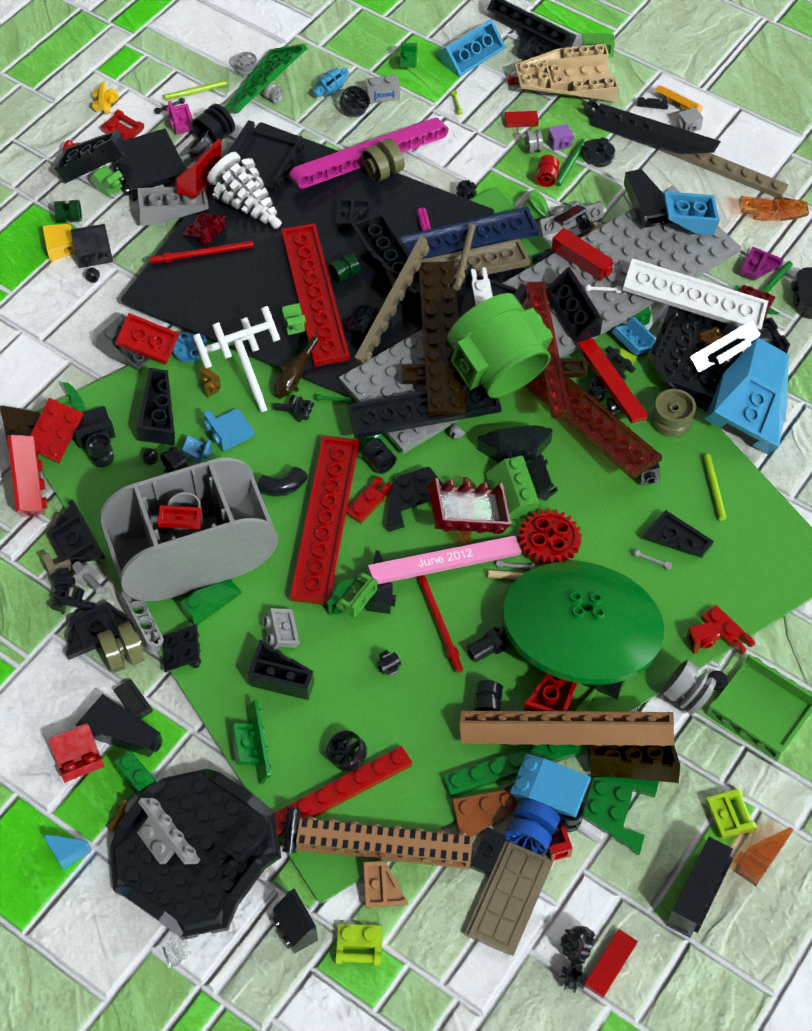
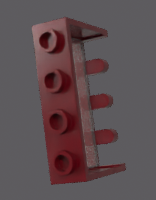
[427,478,511,534]

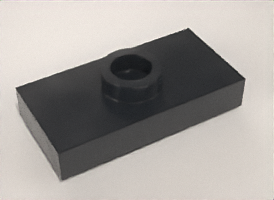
[470,828,506,876]

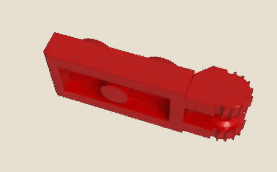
[347,476,393,524]
[701,605,755,655]

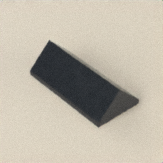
[544,267,603,343]

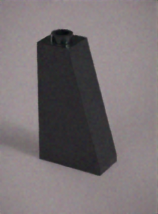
[624,169,674,229]
[75,694,163,757]

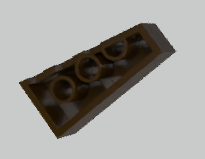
[587,745,681,783]

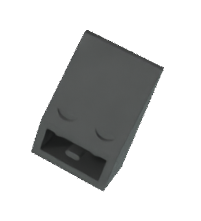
[96,314,151,371]

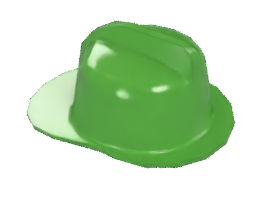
[522,190,549,220]

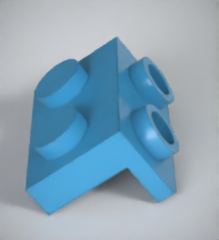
[612,317,656,355]

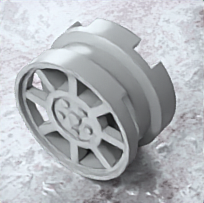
[234,52,257,76]
[525,129,543,154]

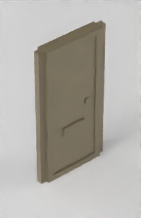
[464,841,554,956]

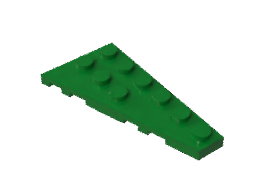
[224,43,308,114]

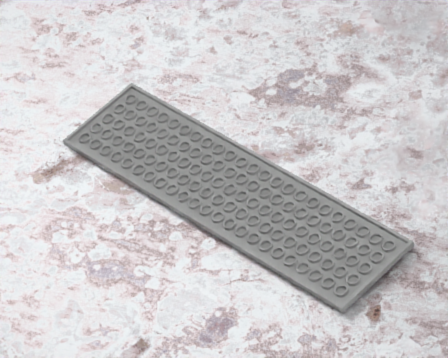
[339,185,741,454]

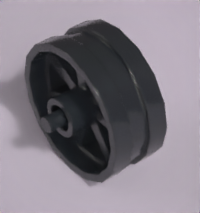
[339,86,370,117]
[160,447,189,473]
[326,730,367,772]

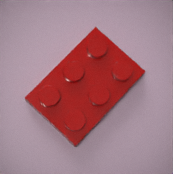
[115,313,179,365]
[30,398,84,464]

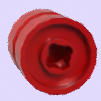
[535,155,560,187]

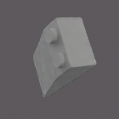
[137,187,208,226]

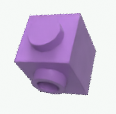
[548,124,574,151]

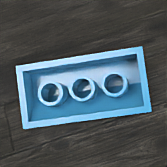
[437,19,506,77]

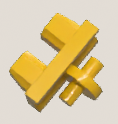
[92,82,119,114]

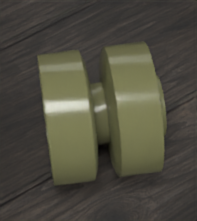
[361,138,405,183]
[97,621,145,674]

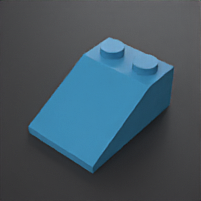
[663,191,720,235]
[510,754,591,817]

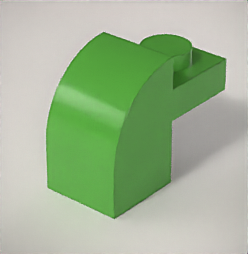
[89,165,123,196]
[281,303,306,335]

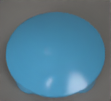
[173,332,208,362]

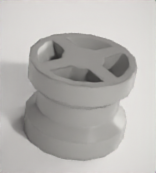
[264,83,284,103]

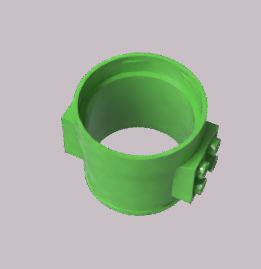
[447,293,553,398]

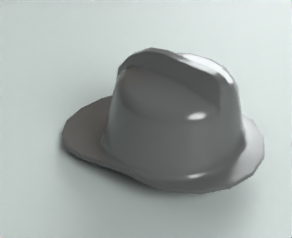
[180,130,213,156]

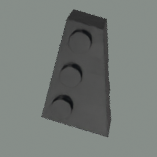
[248,639,314,700]

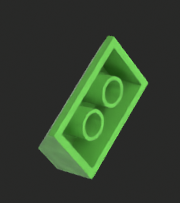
[485,455,539,520]

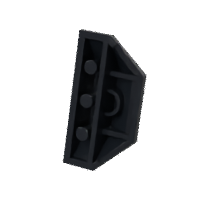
[477,425,553,463]

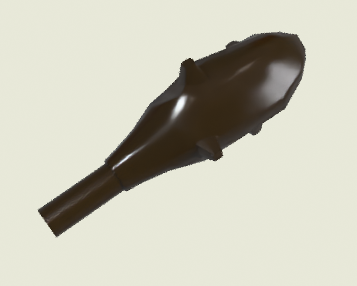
[273,336,319,399]

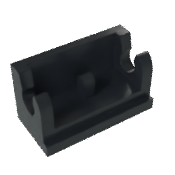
[526,454,558,501]

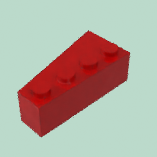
[523,673,578,711]

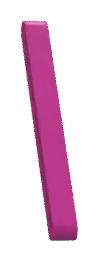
[289,118,449,189]

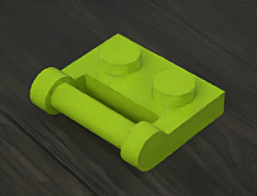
[705,789,758,839]
[336,924,383,966]

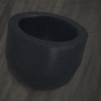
[85,267,100,283]
[143,448,158,465]

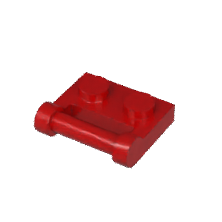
[100,109,144,140]

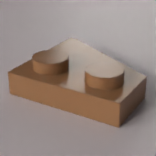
[363,861,408,908]

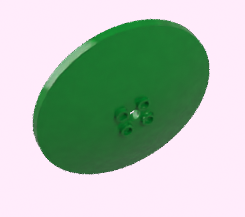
[502,561,664,685]

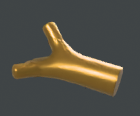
[107,799,127,833]

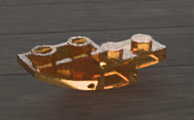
[739,195,809,221]

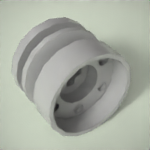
[662,659,716,715]

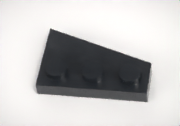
[643,510,714,558]

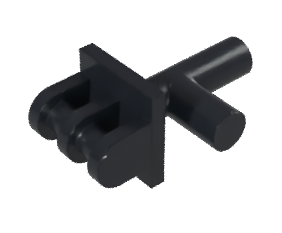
[273,395,314,423]
[50,588,96,615]

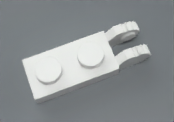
[471,267,493,306]

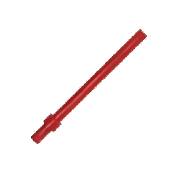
[150,241,254,264]
[417,575,463,673]

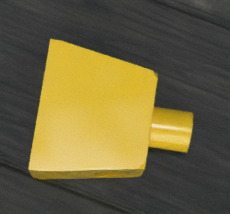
[43,224,75,261]

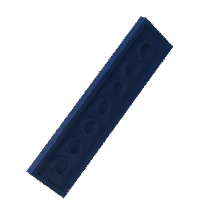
[399,207,539,259]

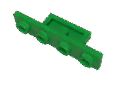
[230,700,272,784]

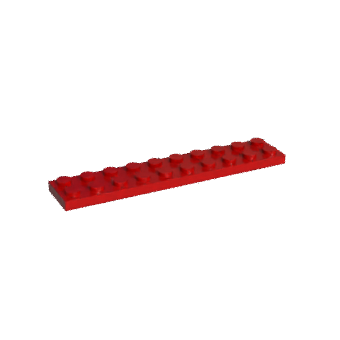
[281,223,350,367]
[290,436,360,605]

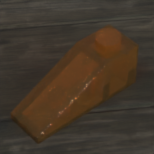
[734,827,794,886]

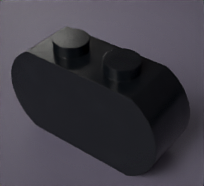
[791,267,812,319]

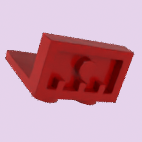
[48,723,105,783]

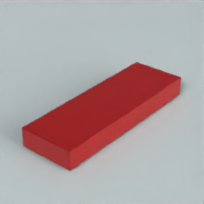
[585,929,638,998]

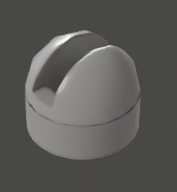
[449,423,466,440]

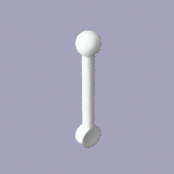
[584,285,622,293]

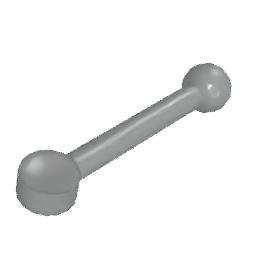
[633,549,672,570]
[496,560,537,570]

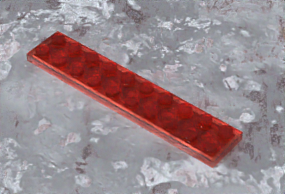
[525,378,662,480]

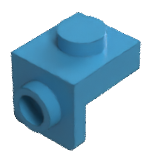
[180,435,212,463]

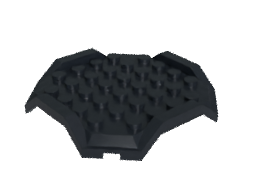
[647,306,790,411]
[110,768,282,940]

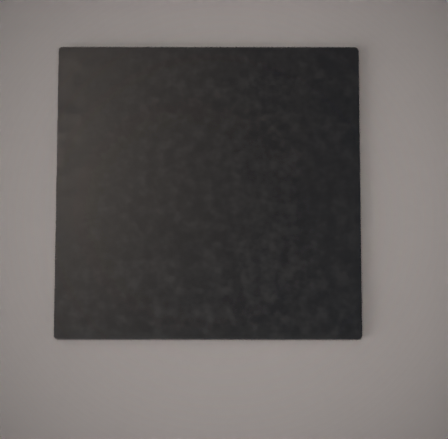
[121,122,494,401]

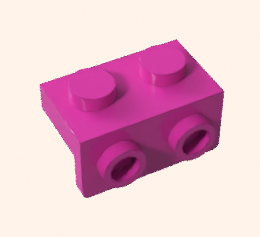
[166,100,193,134]

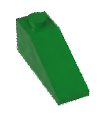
[180,579,242,625]

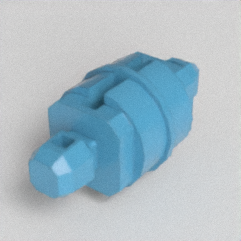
[313,68,349,98]

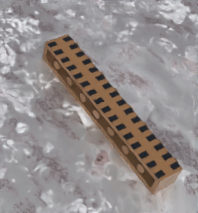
[296,817,473,869]

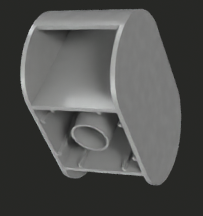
[100,458,278,601]

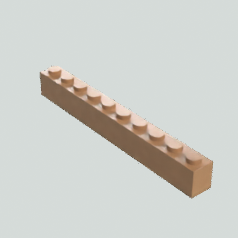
[460,711,674,746]

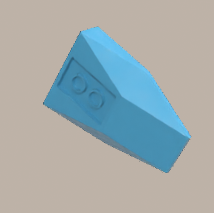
[705,338,789,454]

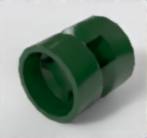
[54,200,82,223]
[328,252,361,284]

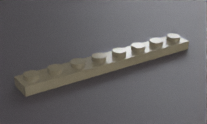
[660,148,789,200]
[354,236,429,365]

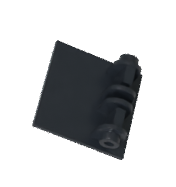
[162,624,202,673]

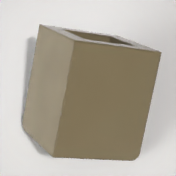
[42,553,74,581]

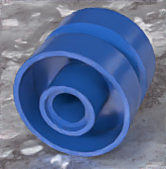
[504,799,560,855]

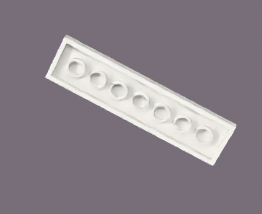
[622,258,768,330]

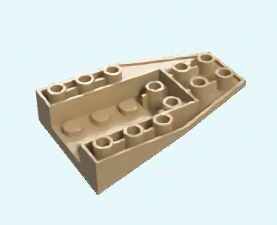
[515,44,619,102]

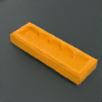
[655,85,703,112]

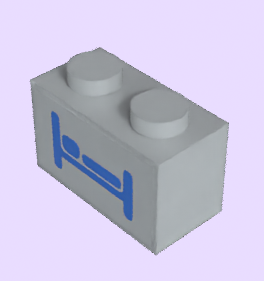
[365,74,400,104]

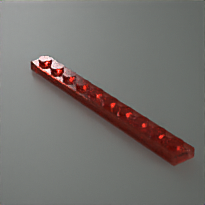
[526,281,571,418]

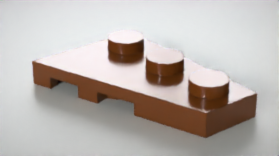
[451,789,517,836]

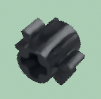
[456,180,477,200]
[53,568,75,590]
[376,650,401,677]
[559,962,588,993]

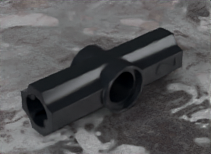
[466,626,511,663]

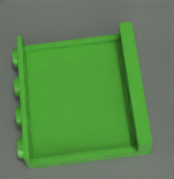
[706,654,812,761]

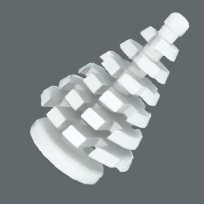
[207,152,282,229]

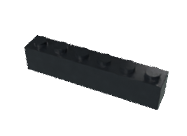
[487,0,577,48]

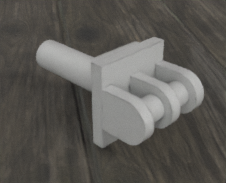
[72,561,103,594]

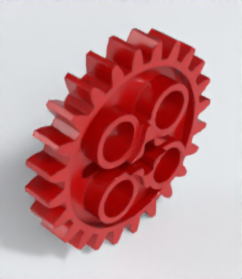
[518,508,582,565]

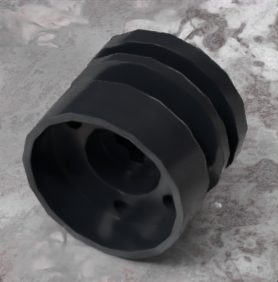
[191,103,235,142]

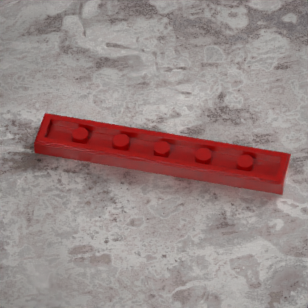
[576,338,648,424]

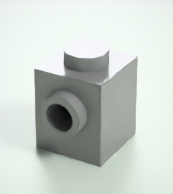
[676,107,703,132]

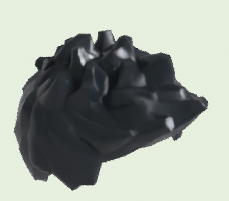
[560,926,595,965]

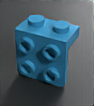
[203,409,255,452]

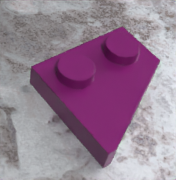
[739,247,784,280]

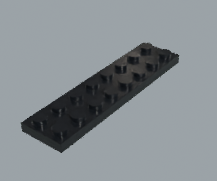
[347,383,502,439]

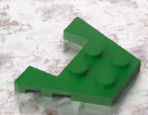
[583,777,659,855]

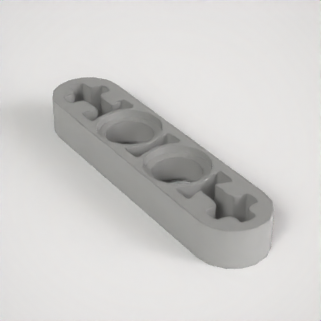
[120,589,164,652]

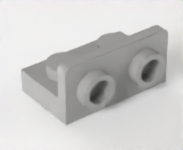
[262,608,300,650]

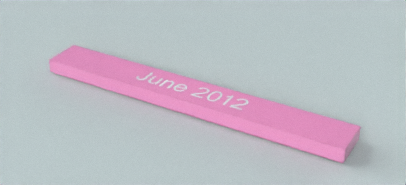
[367,536,522,584]

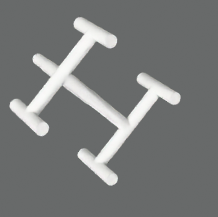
[193,306,280,412]

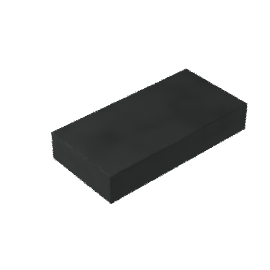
[113,679,153,719]

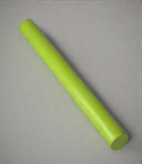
[164,80,227,101]
[703,454,727,521]

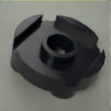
[582,137,615,167]

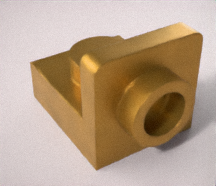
[199,365,221,398]

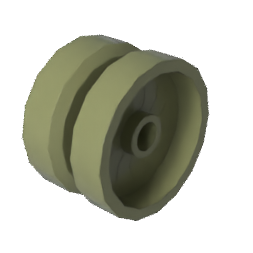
[652,389,696,437]

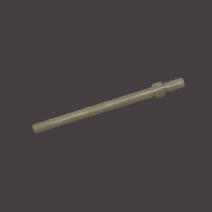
[453,224,476,290]

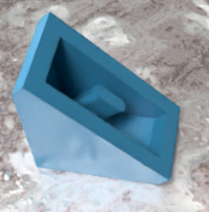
[44,835,91,870]

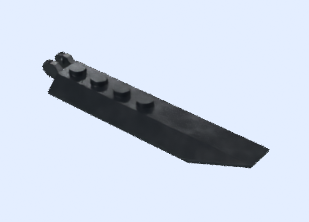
[583,99,721,154]

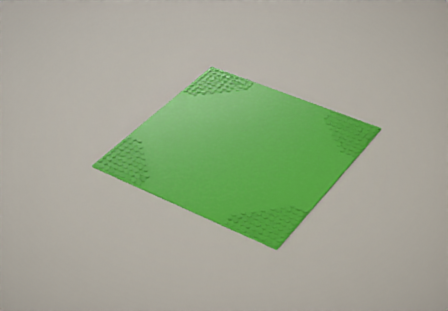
[35,188,812,903]

